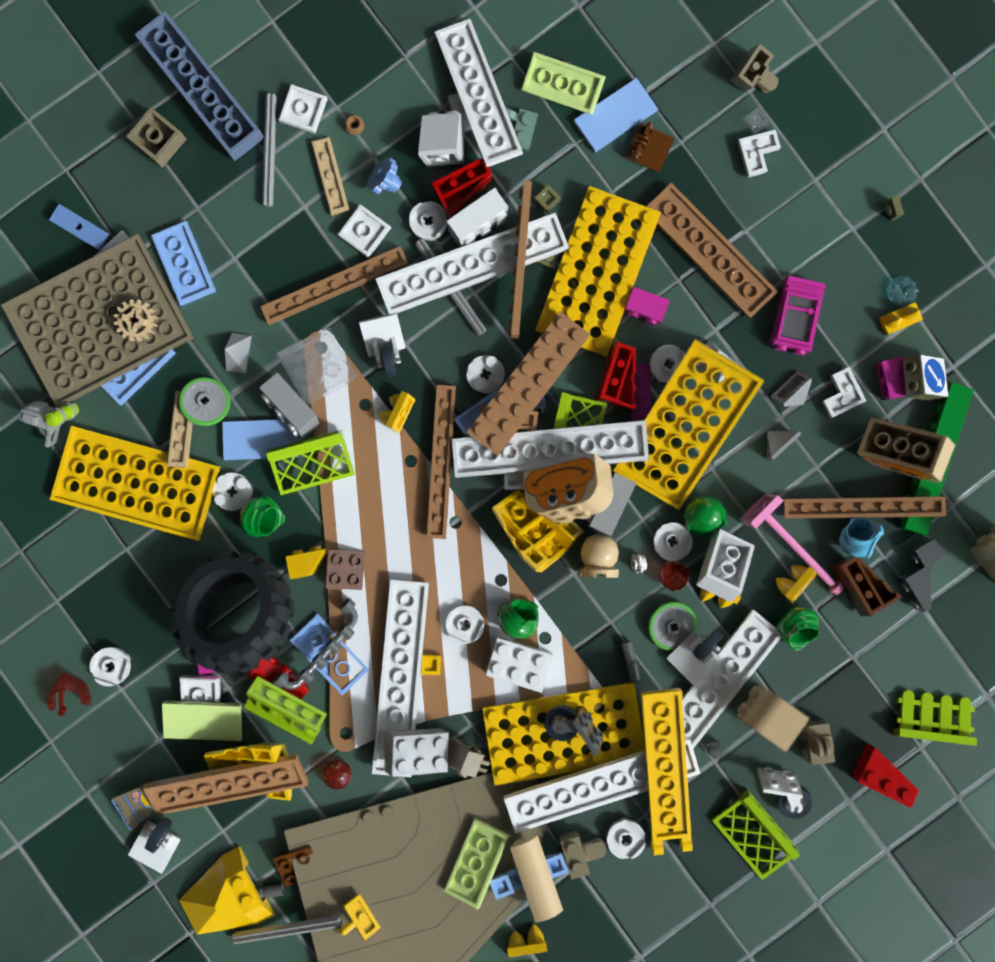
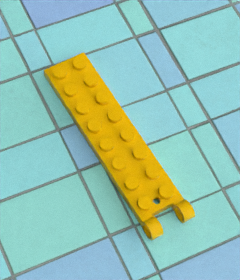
[641,688,692,855]

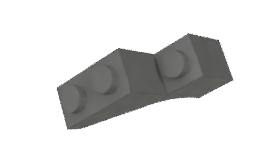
[899,538,945,612]

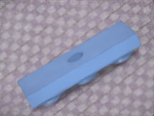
[49,204,110,250]

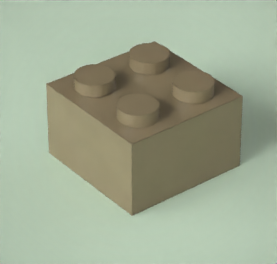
[126,108,186,168]

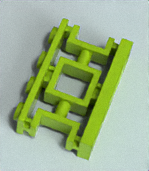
[244,676,327,744]

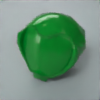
[239,495,285,538]
[684,496,728,539]
[497,599,539,639]
[776,607,820,651]

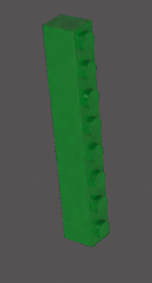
[898,382,974,536]

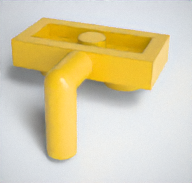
[334,894,381,940]

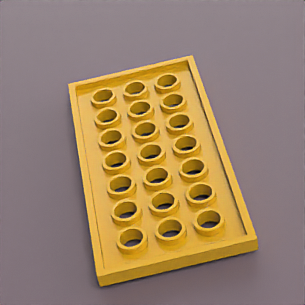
[535,186,661,357]
[613,339,764,510]
[50,426,221,541]
[482,682,645,785]

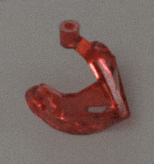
[47,673,91,716]

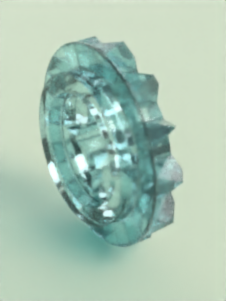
[887,275,918,306]

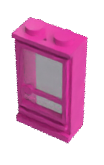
[770,276,826,356]

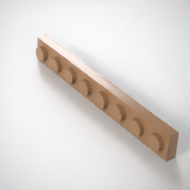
[507,181,532,339]
[260,246,409,325]
[427,385,456,539]
[784,497,946,519]

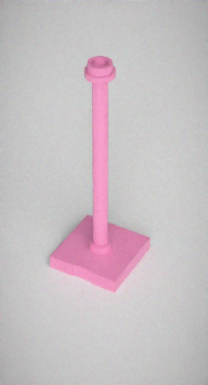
[739,493,844,595]

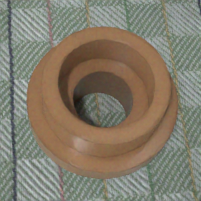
[345,115,364,135]

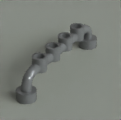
[272,598,358,690]

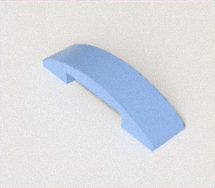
[490,853,569,900]

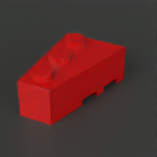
[432,157,492,219]
[595,342,636,411]
[247,656,309,700]
[851,743,919,808]

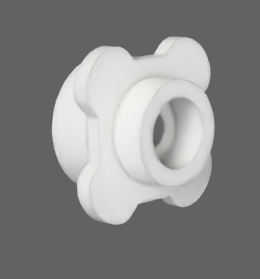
[631,554,647,573]

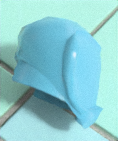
[839,518,884,558]

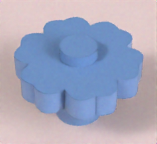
[367,157,402,195]

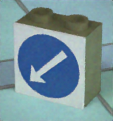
[903,355,948,401]

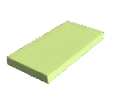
[521,52,606,115]
[162,700,242,741]
[444,818,510,910]

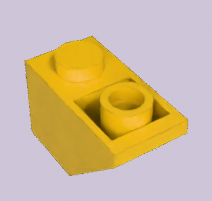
[286,546,328,579]

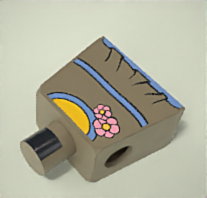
[111,784,155,831]

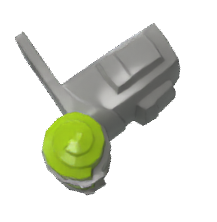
[19,401,79,448]

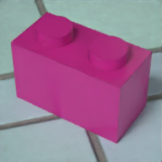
[624,287,670,326]
[876,357,906,401]

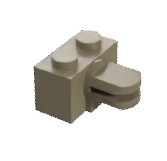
[730,44,778,93]
[800,720,835,765]
[448,737,491,778]
[559,830,606,880]

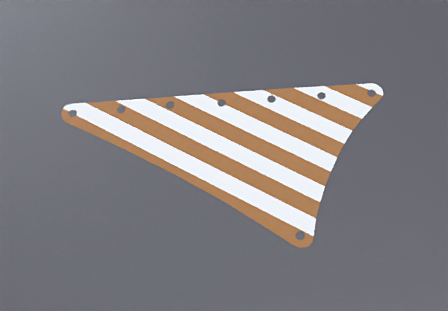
[304,330,603,752]

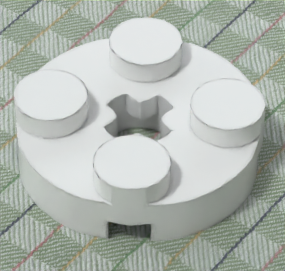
[409,201,447,241]
[649,345,686,383]
[467,355,505,394]
[213,473,253,511]
[653,522,693,561]
[446,605,484,644]
[90,647,131,686]
[606,818,645,859]

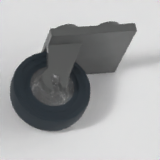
[545,705,604,756]

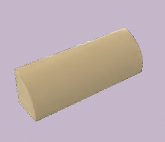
[510,835,563,923]

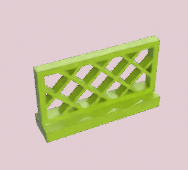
[554,392,607,429]
[266,429,355,495]
[712,789,800,880]

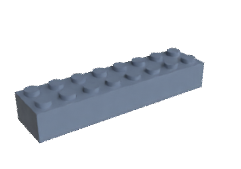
[135,11,264,161]

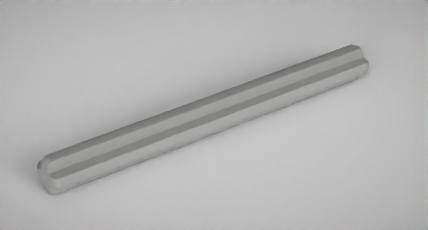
[262,93,277,207]
[415,238,486,336]
[232,915,343,944]

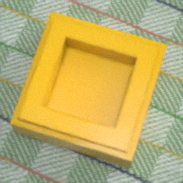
[421,655,441,675]

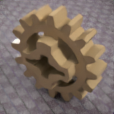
[114,299,158,342]

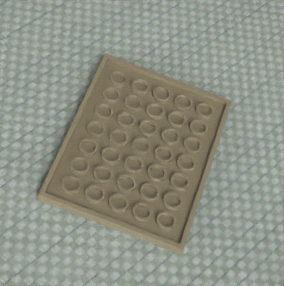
[1,234,194,408]

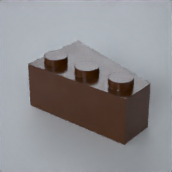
[831,556,902,616]

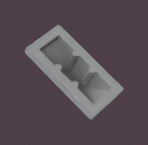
[225,333,252,374]
[771,370,812,407]
[766,431,801,461]

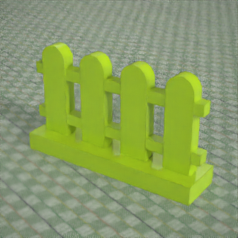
[893,690,977,746]

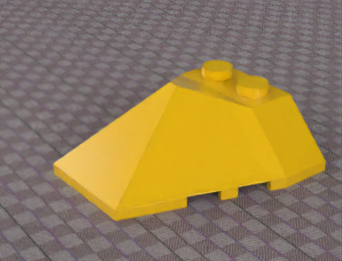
[492,490,584,572]
[204,742,292,801]
[179,846,275,935]

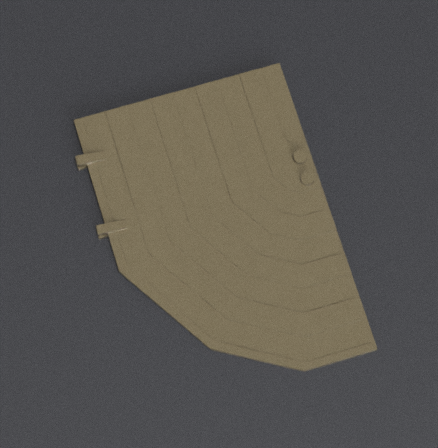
[284,761,547,962]

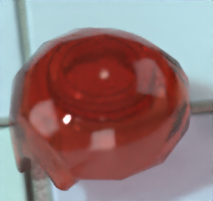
[658,560,690,592]
[321,760,352,790]

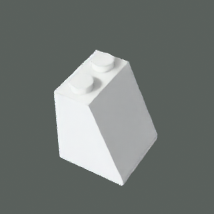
[418,111,464,167]

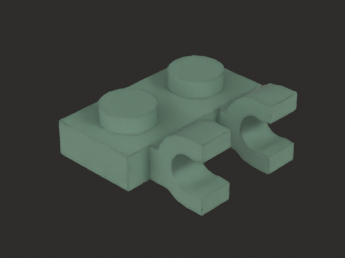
[506,108,538,152]

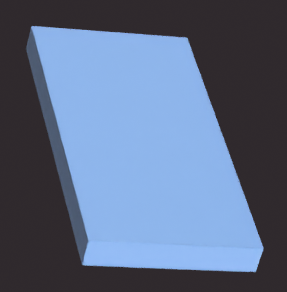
[574,78,658,153]
[151,221,216,306]
[101,349,176,405]
[222,420,301,460]
[289,613,369,696]

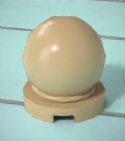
[580,533,619,578]

